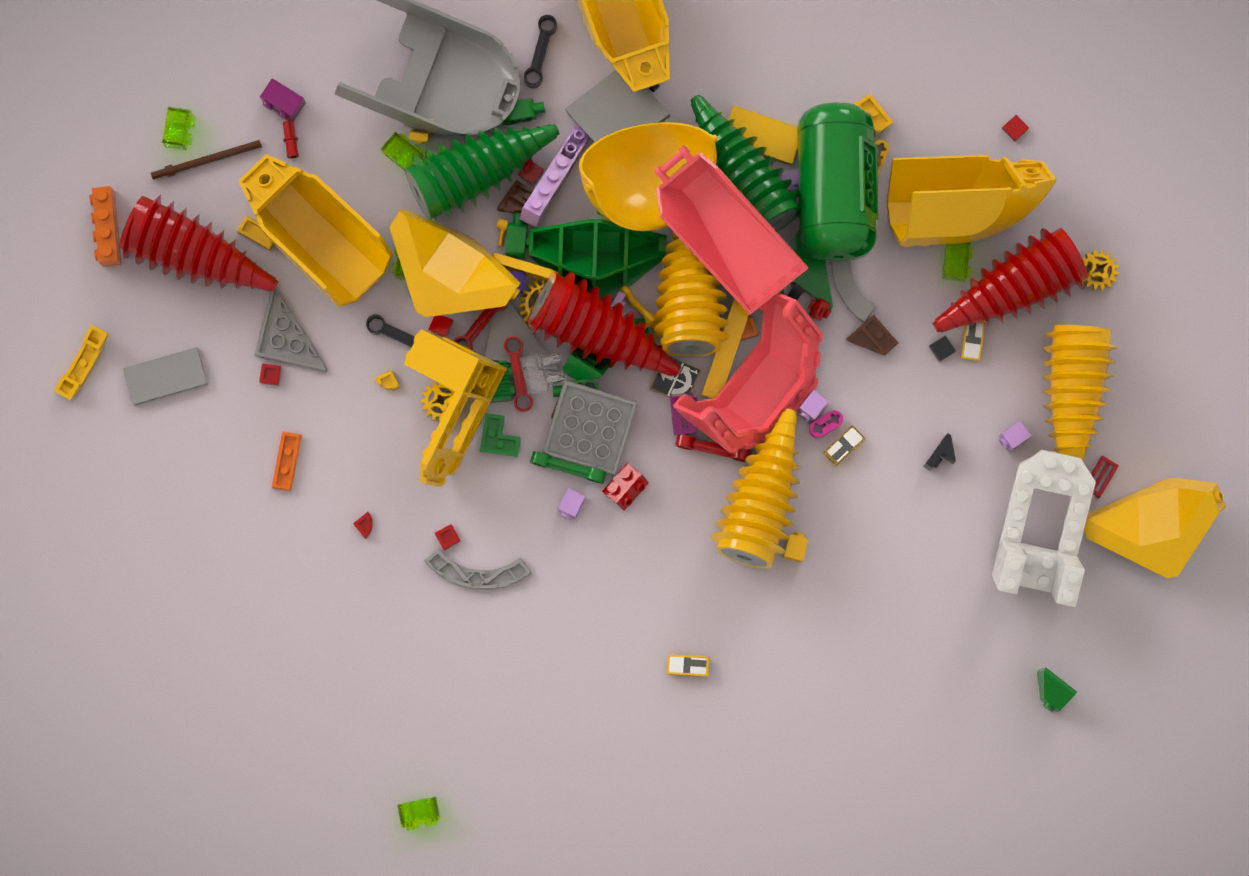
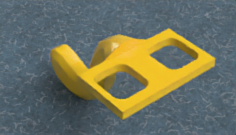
[620,285,659,340]

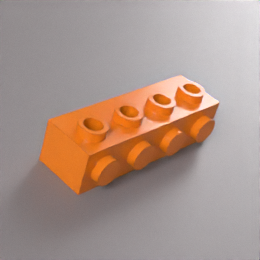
[89,186,122,267]

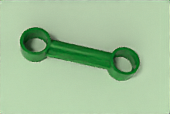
[530,451,607,484]

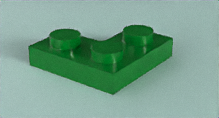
[480,413,521,457]

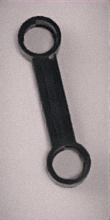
[524,15,557,88]
[366,314,415,347]

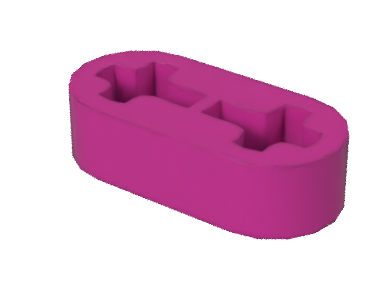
[809,410,843,438]

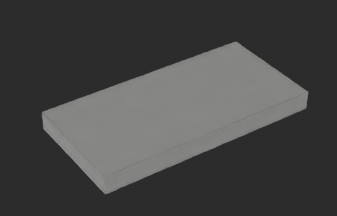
[123,347,208,406]

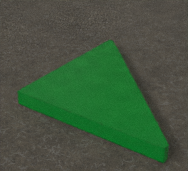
[788,230,833,310]

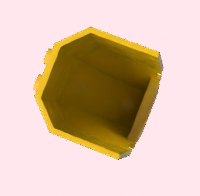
[576,0,670,92]
[238,154,393,308]
[887,155,1056,247]

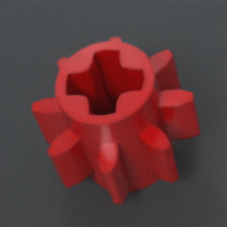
[808,297,832,321]

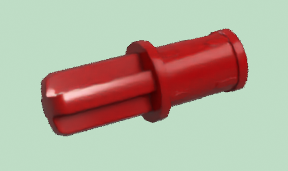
[283,120,299,159]

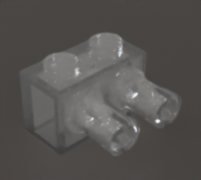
[520,351,566,395]

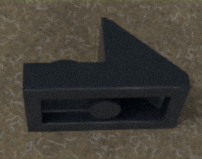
[924,433,956,471]

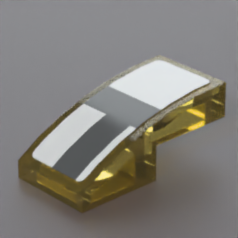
[823,425,866,466]

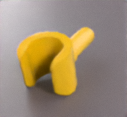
[496,218,508,246]

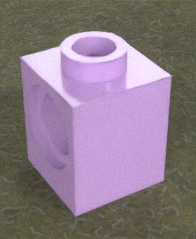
[798,390,829,422]
[999,420,1031,451]
[558,488,586,520]

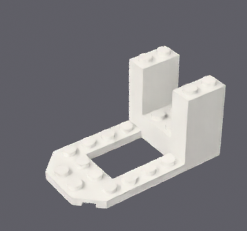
[992,449,1096,607]

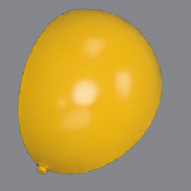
[579,122,718,231]

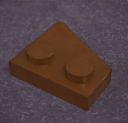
[497,180,533,213]
[846,314,899,356]

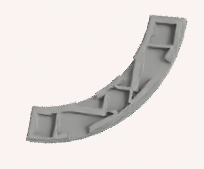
[832,260,875,323]
[424,549,532,590]

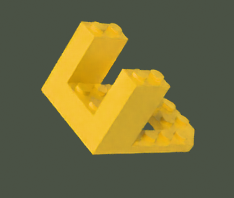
[404,329,507,487]

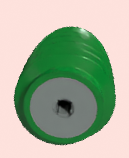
[690,95,800,232]
[405,124,560,222]

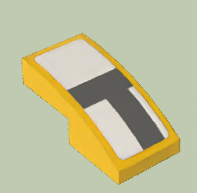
[960,321,985,361]
[667,655,710,677]

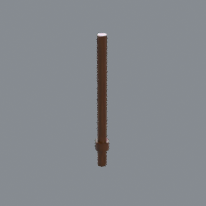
[151,140,262,180]

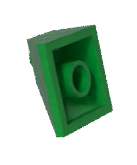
[562,348,610,380]
[1037,667,1077,712]

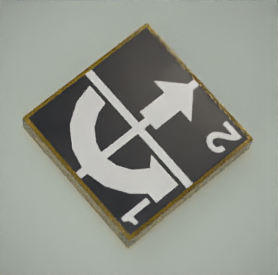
[650,357,701,398]

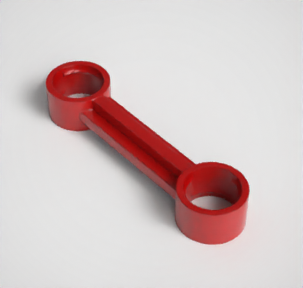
[454,304,508,350]
[504,336,533,412]
[675,434,752,463]

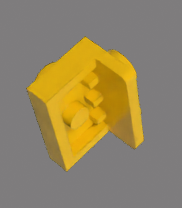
[853,93,893,137]

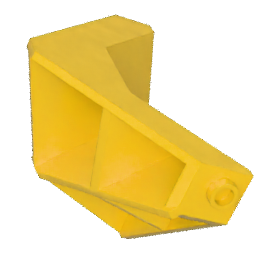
[389,209,521,317]
[1084,477,1226,578]

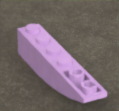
[520,126,589,227]

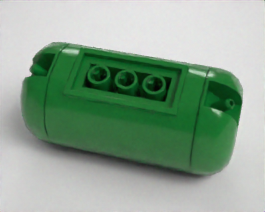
[797,102,879,262]

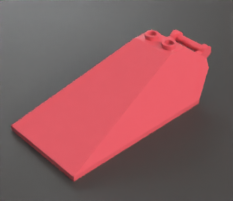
[654,145,808,315]

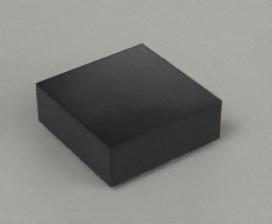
[929,335,956,362]

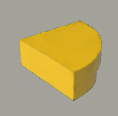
[374,370,400,390]

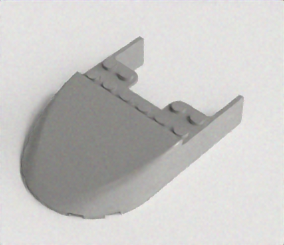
[335,0,520,136]

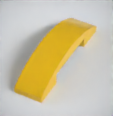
[54,324,109,400]

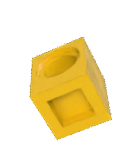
[783,532,808,563]

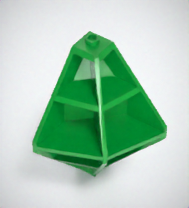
[526,219,667,301]

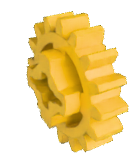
[1082,250,1119,291]
[420,382,455,421]

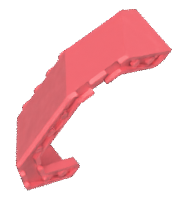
[673,293,823,453]

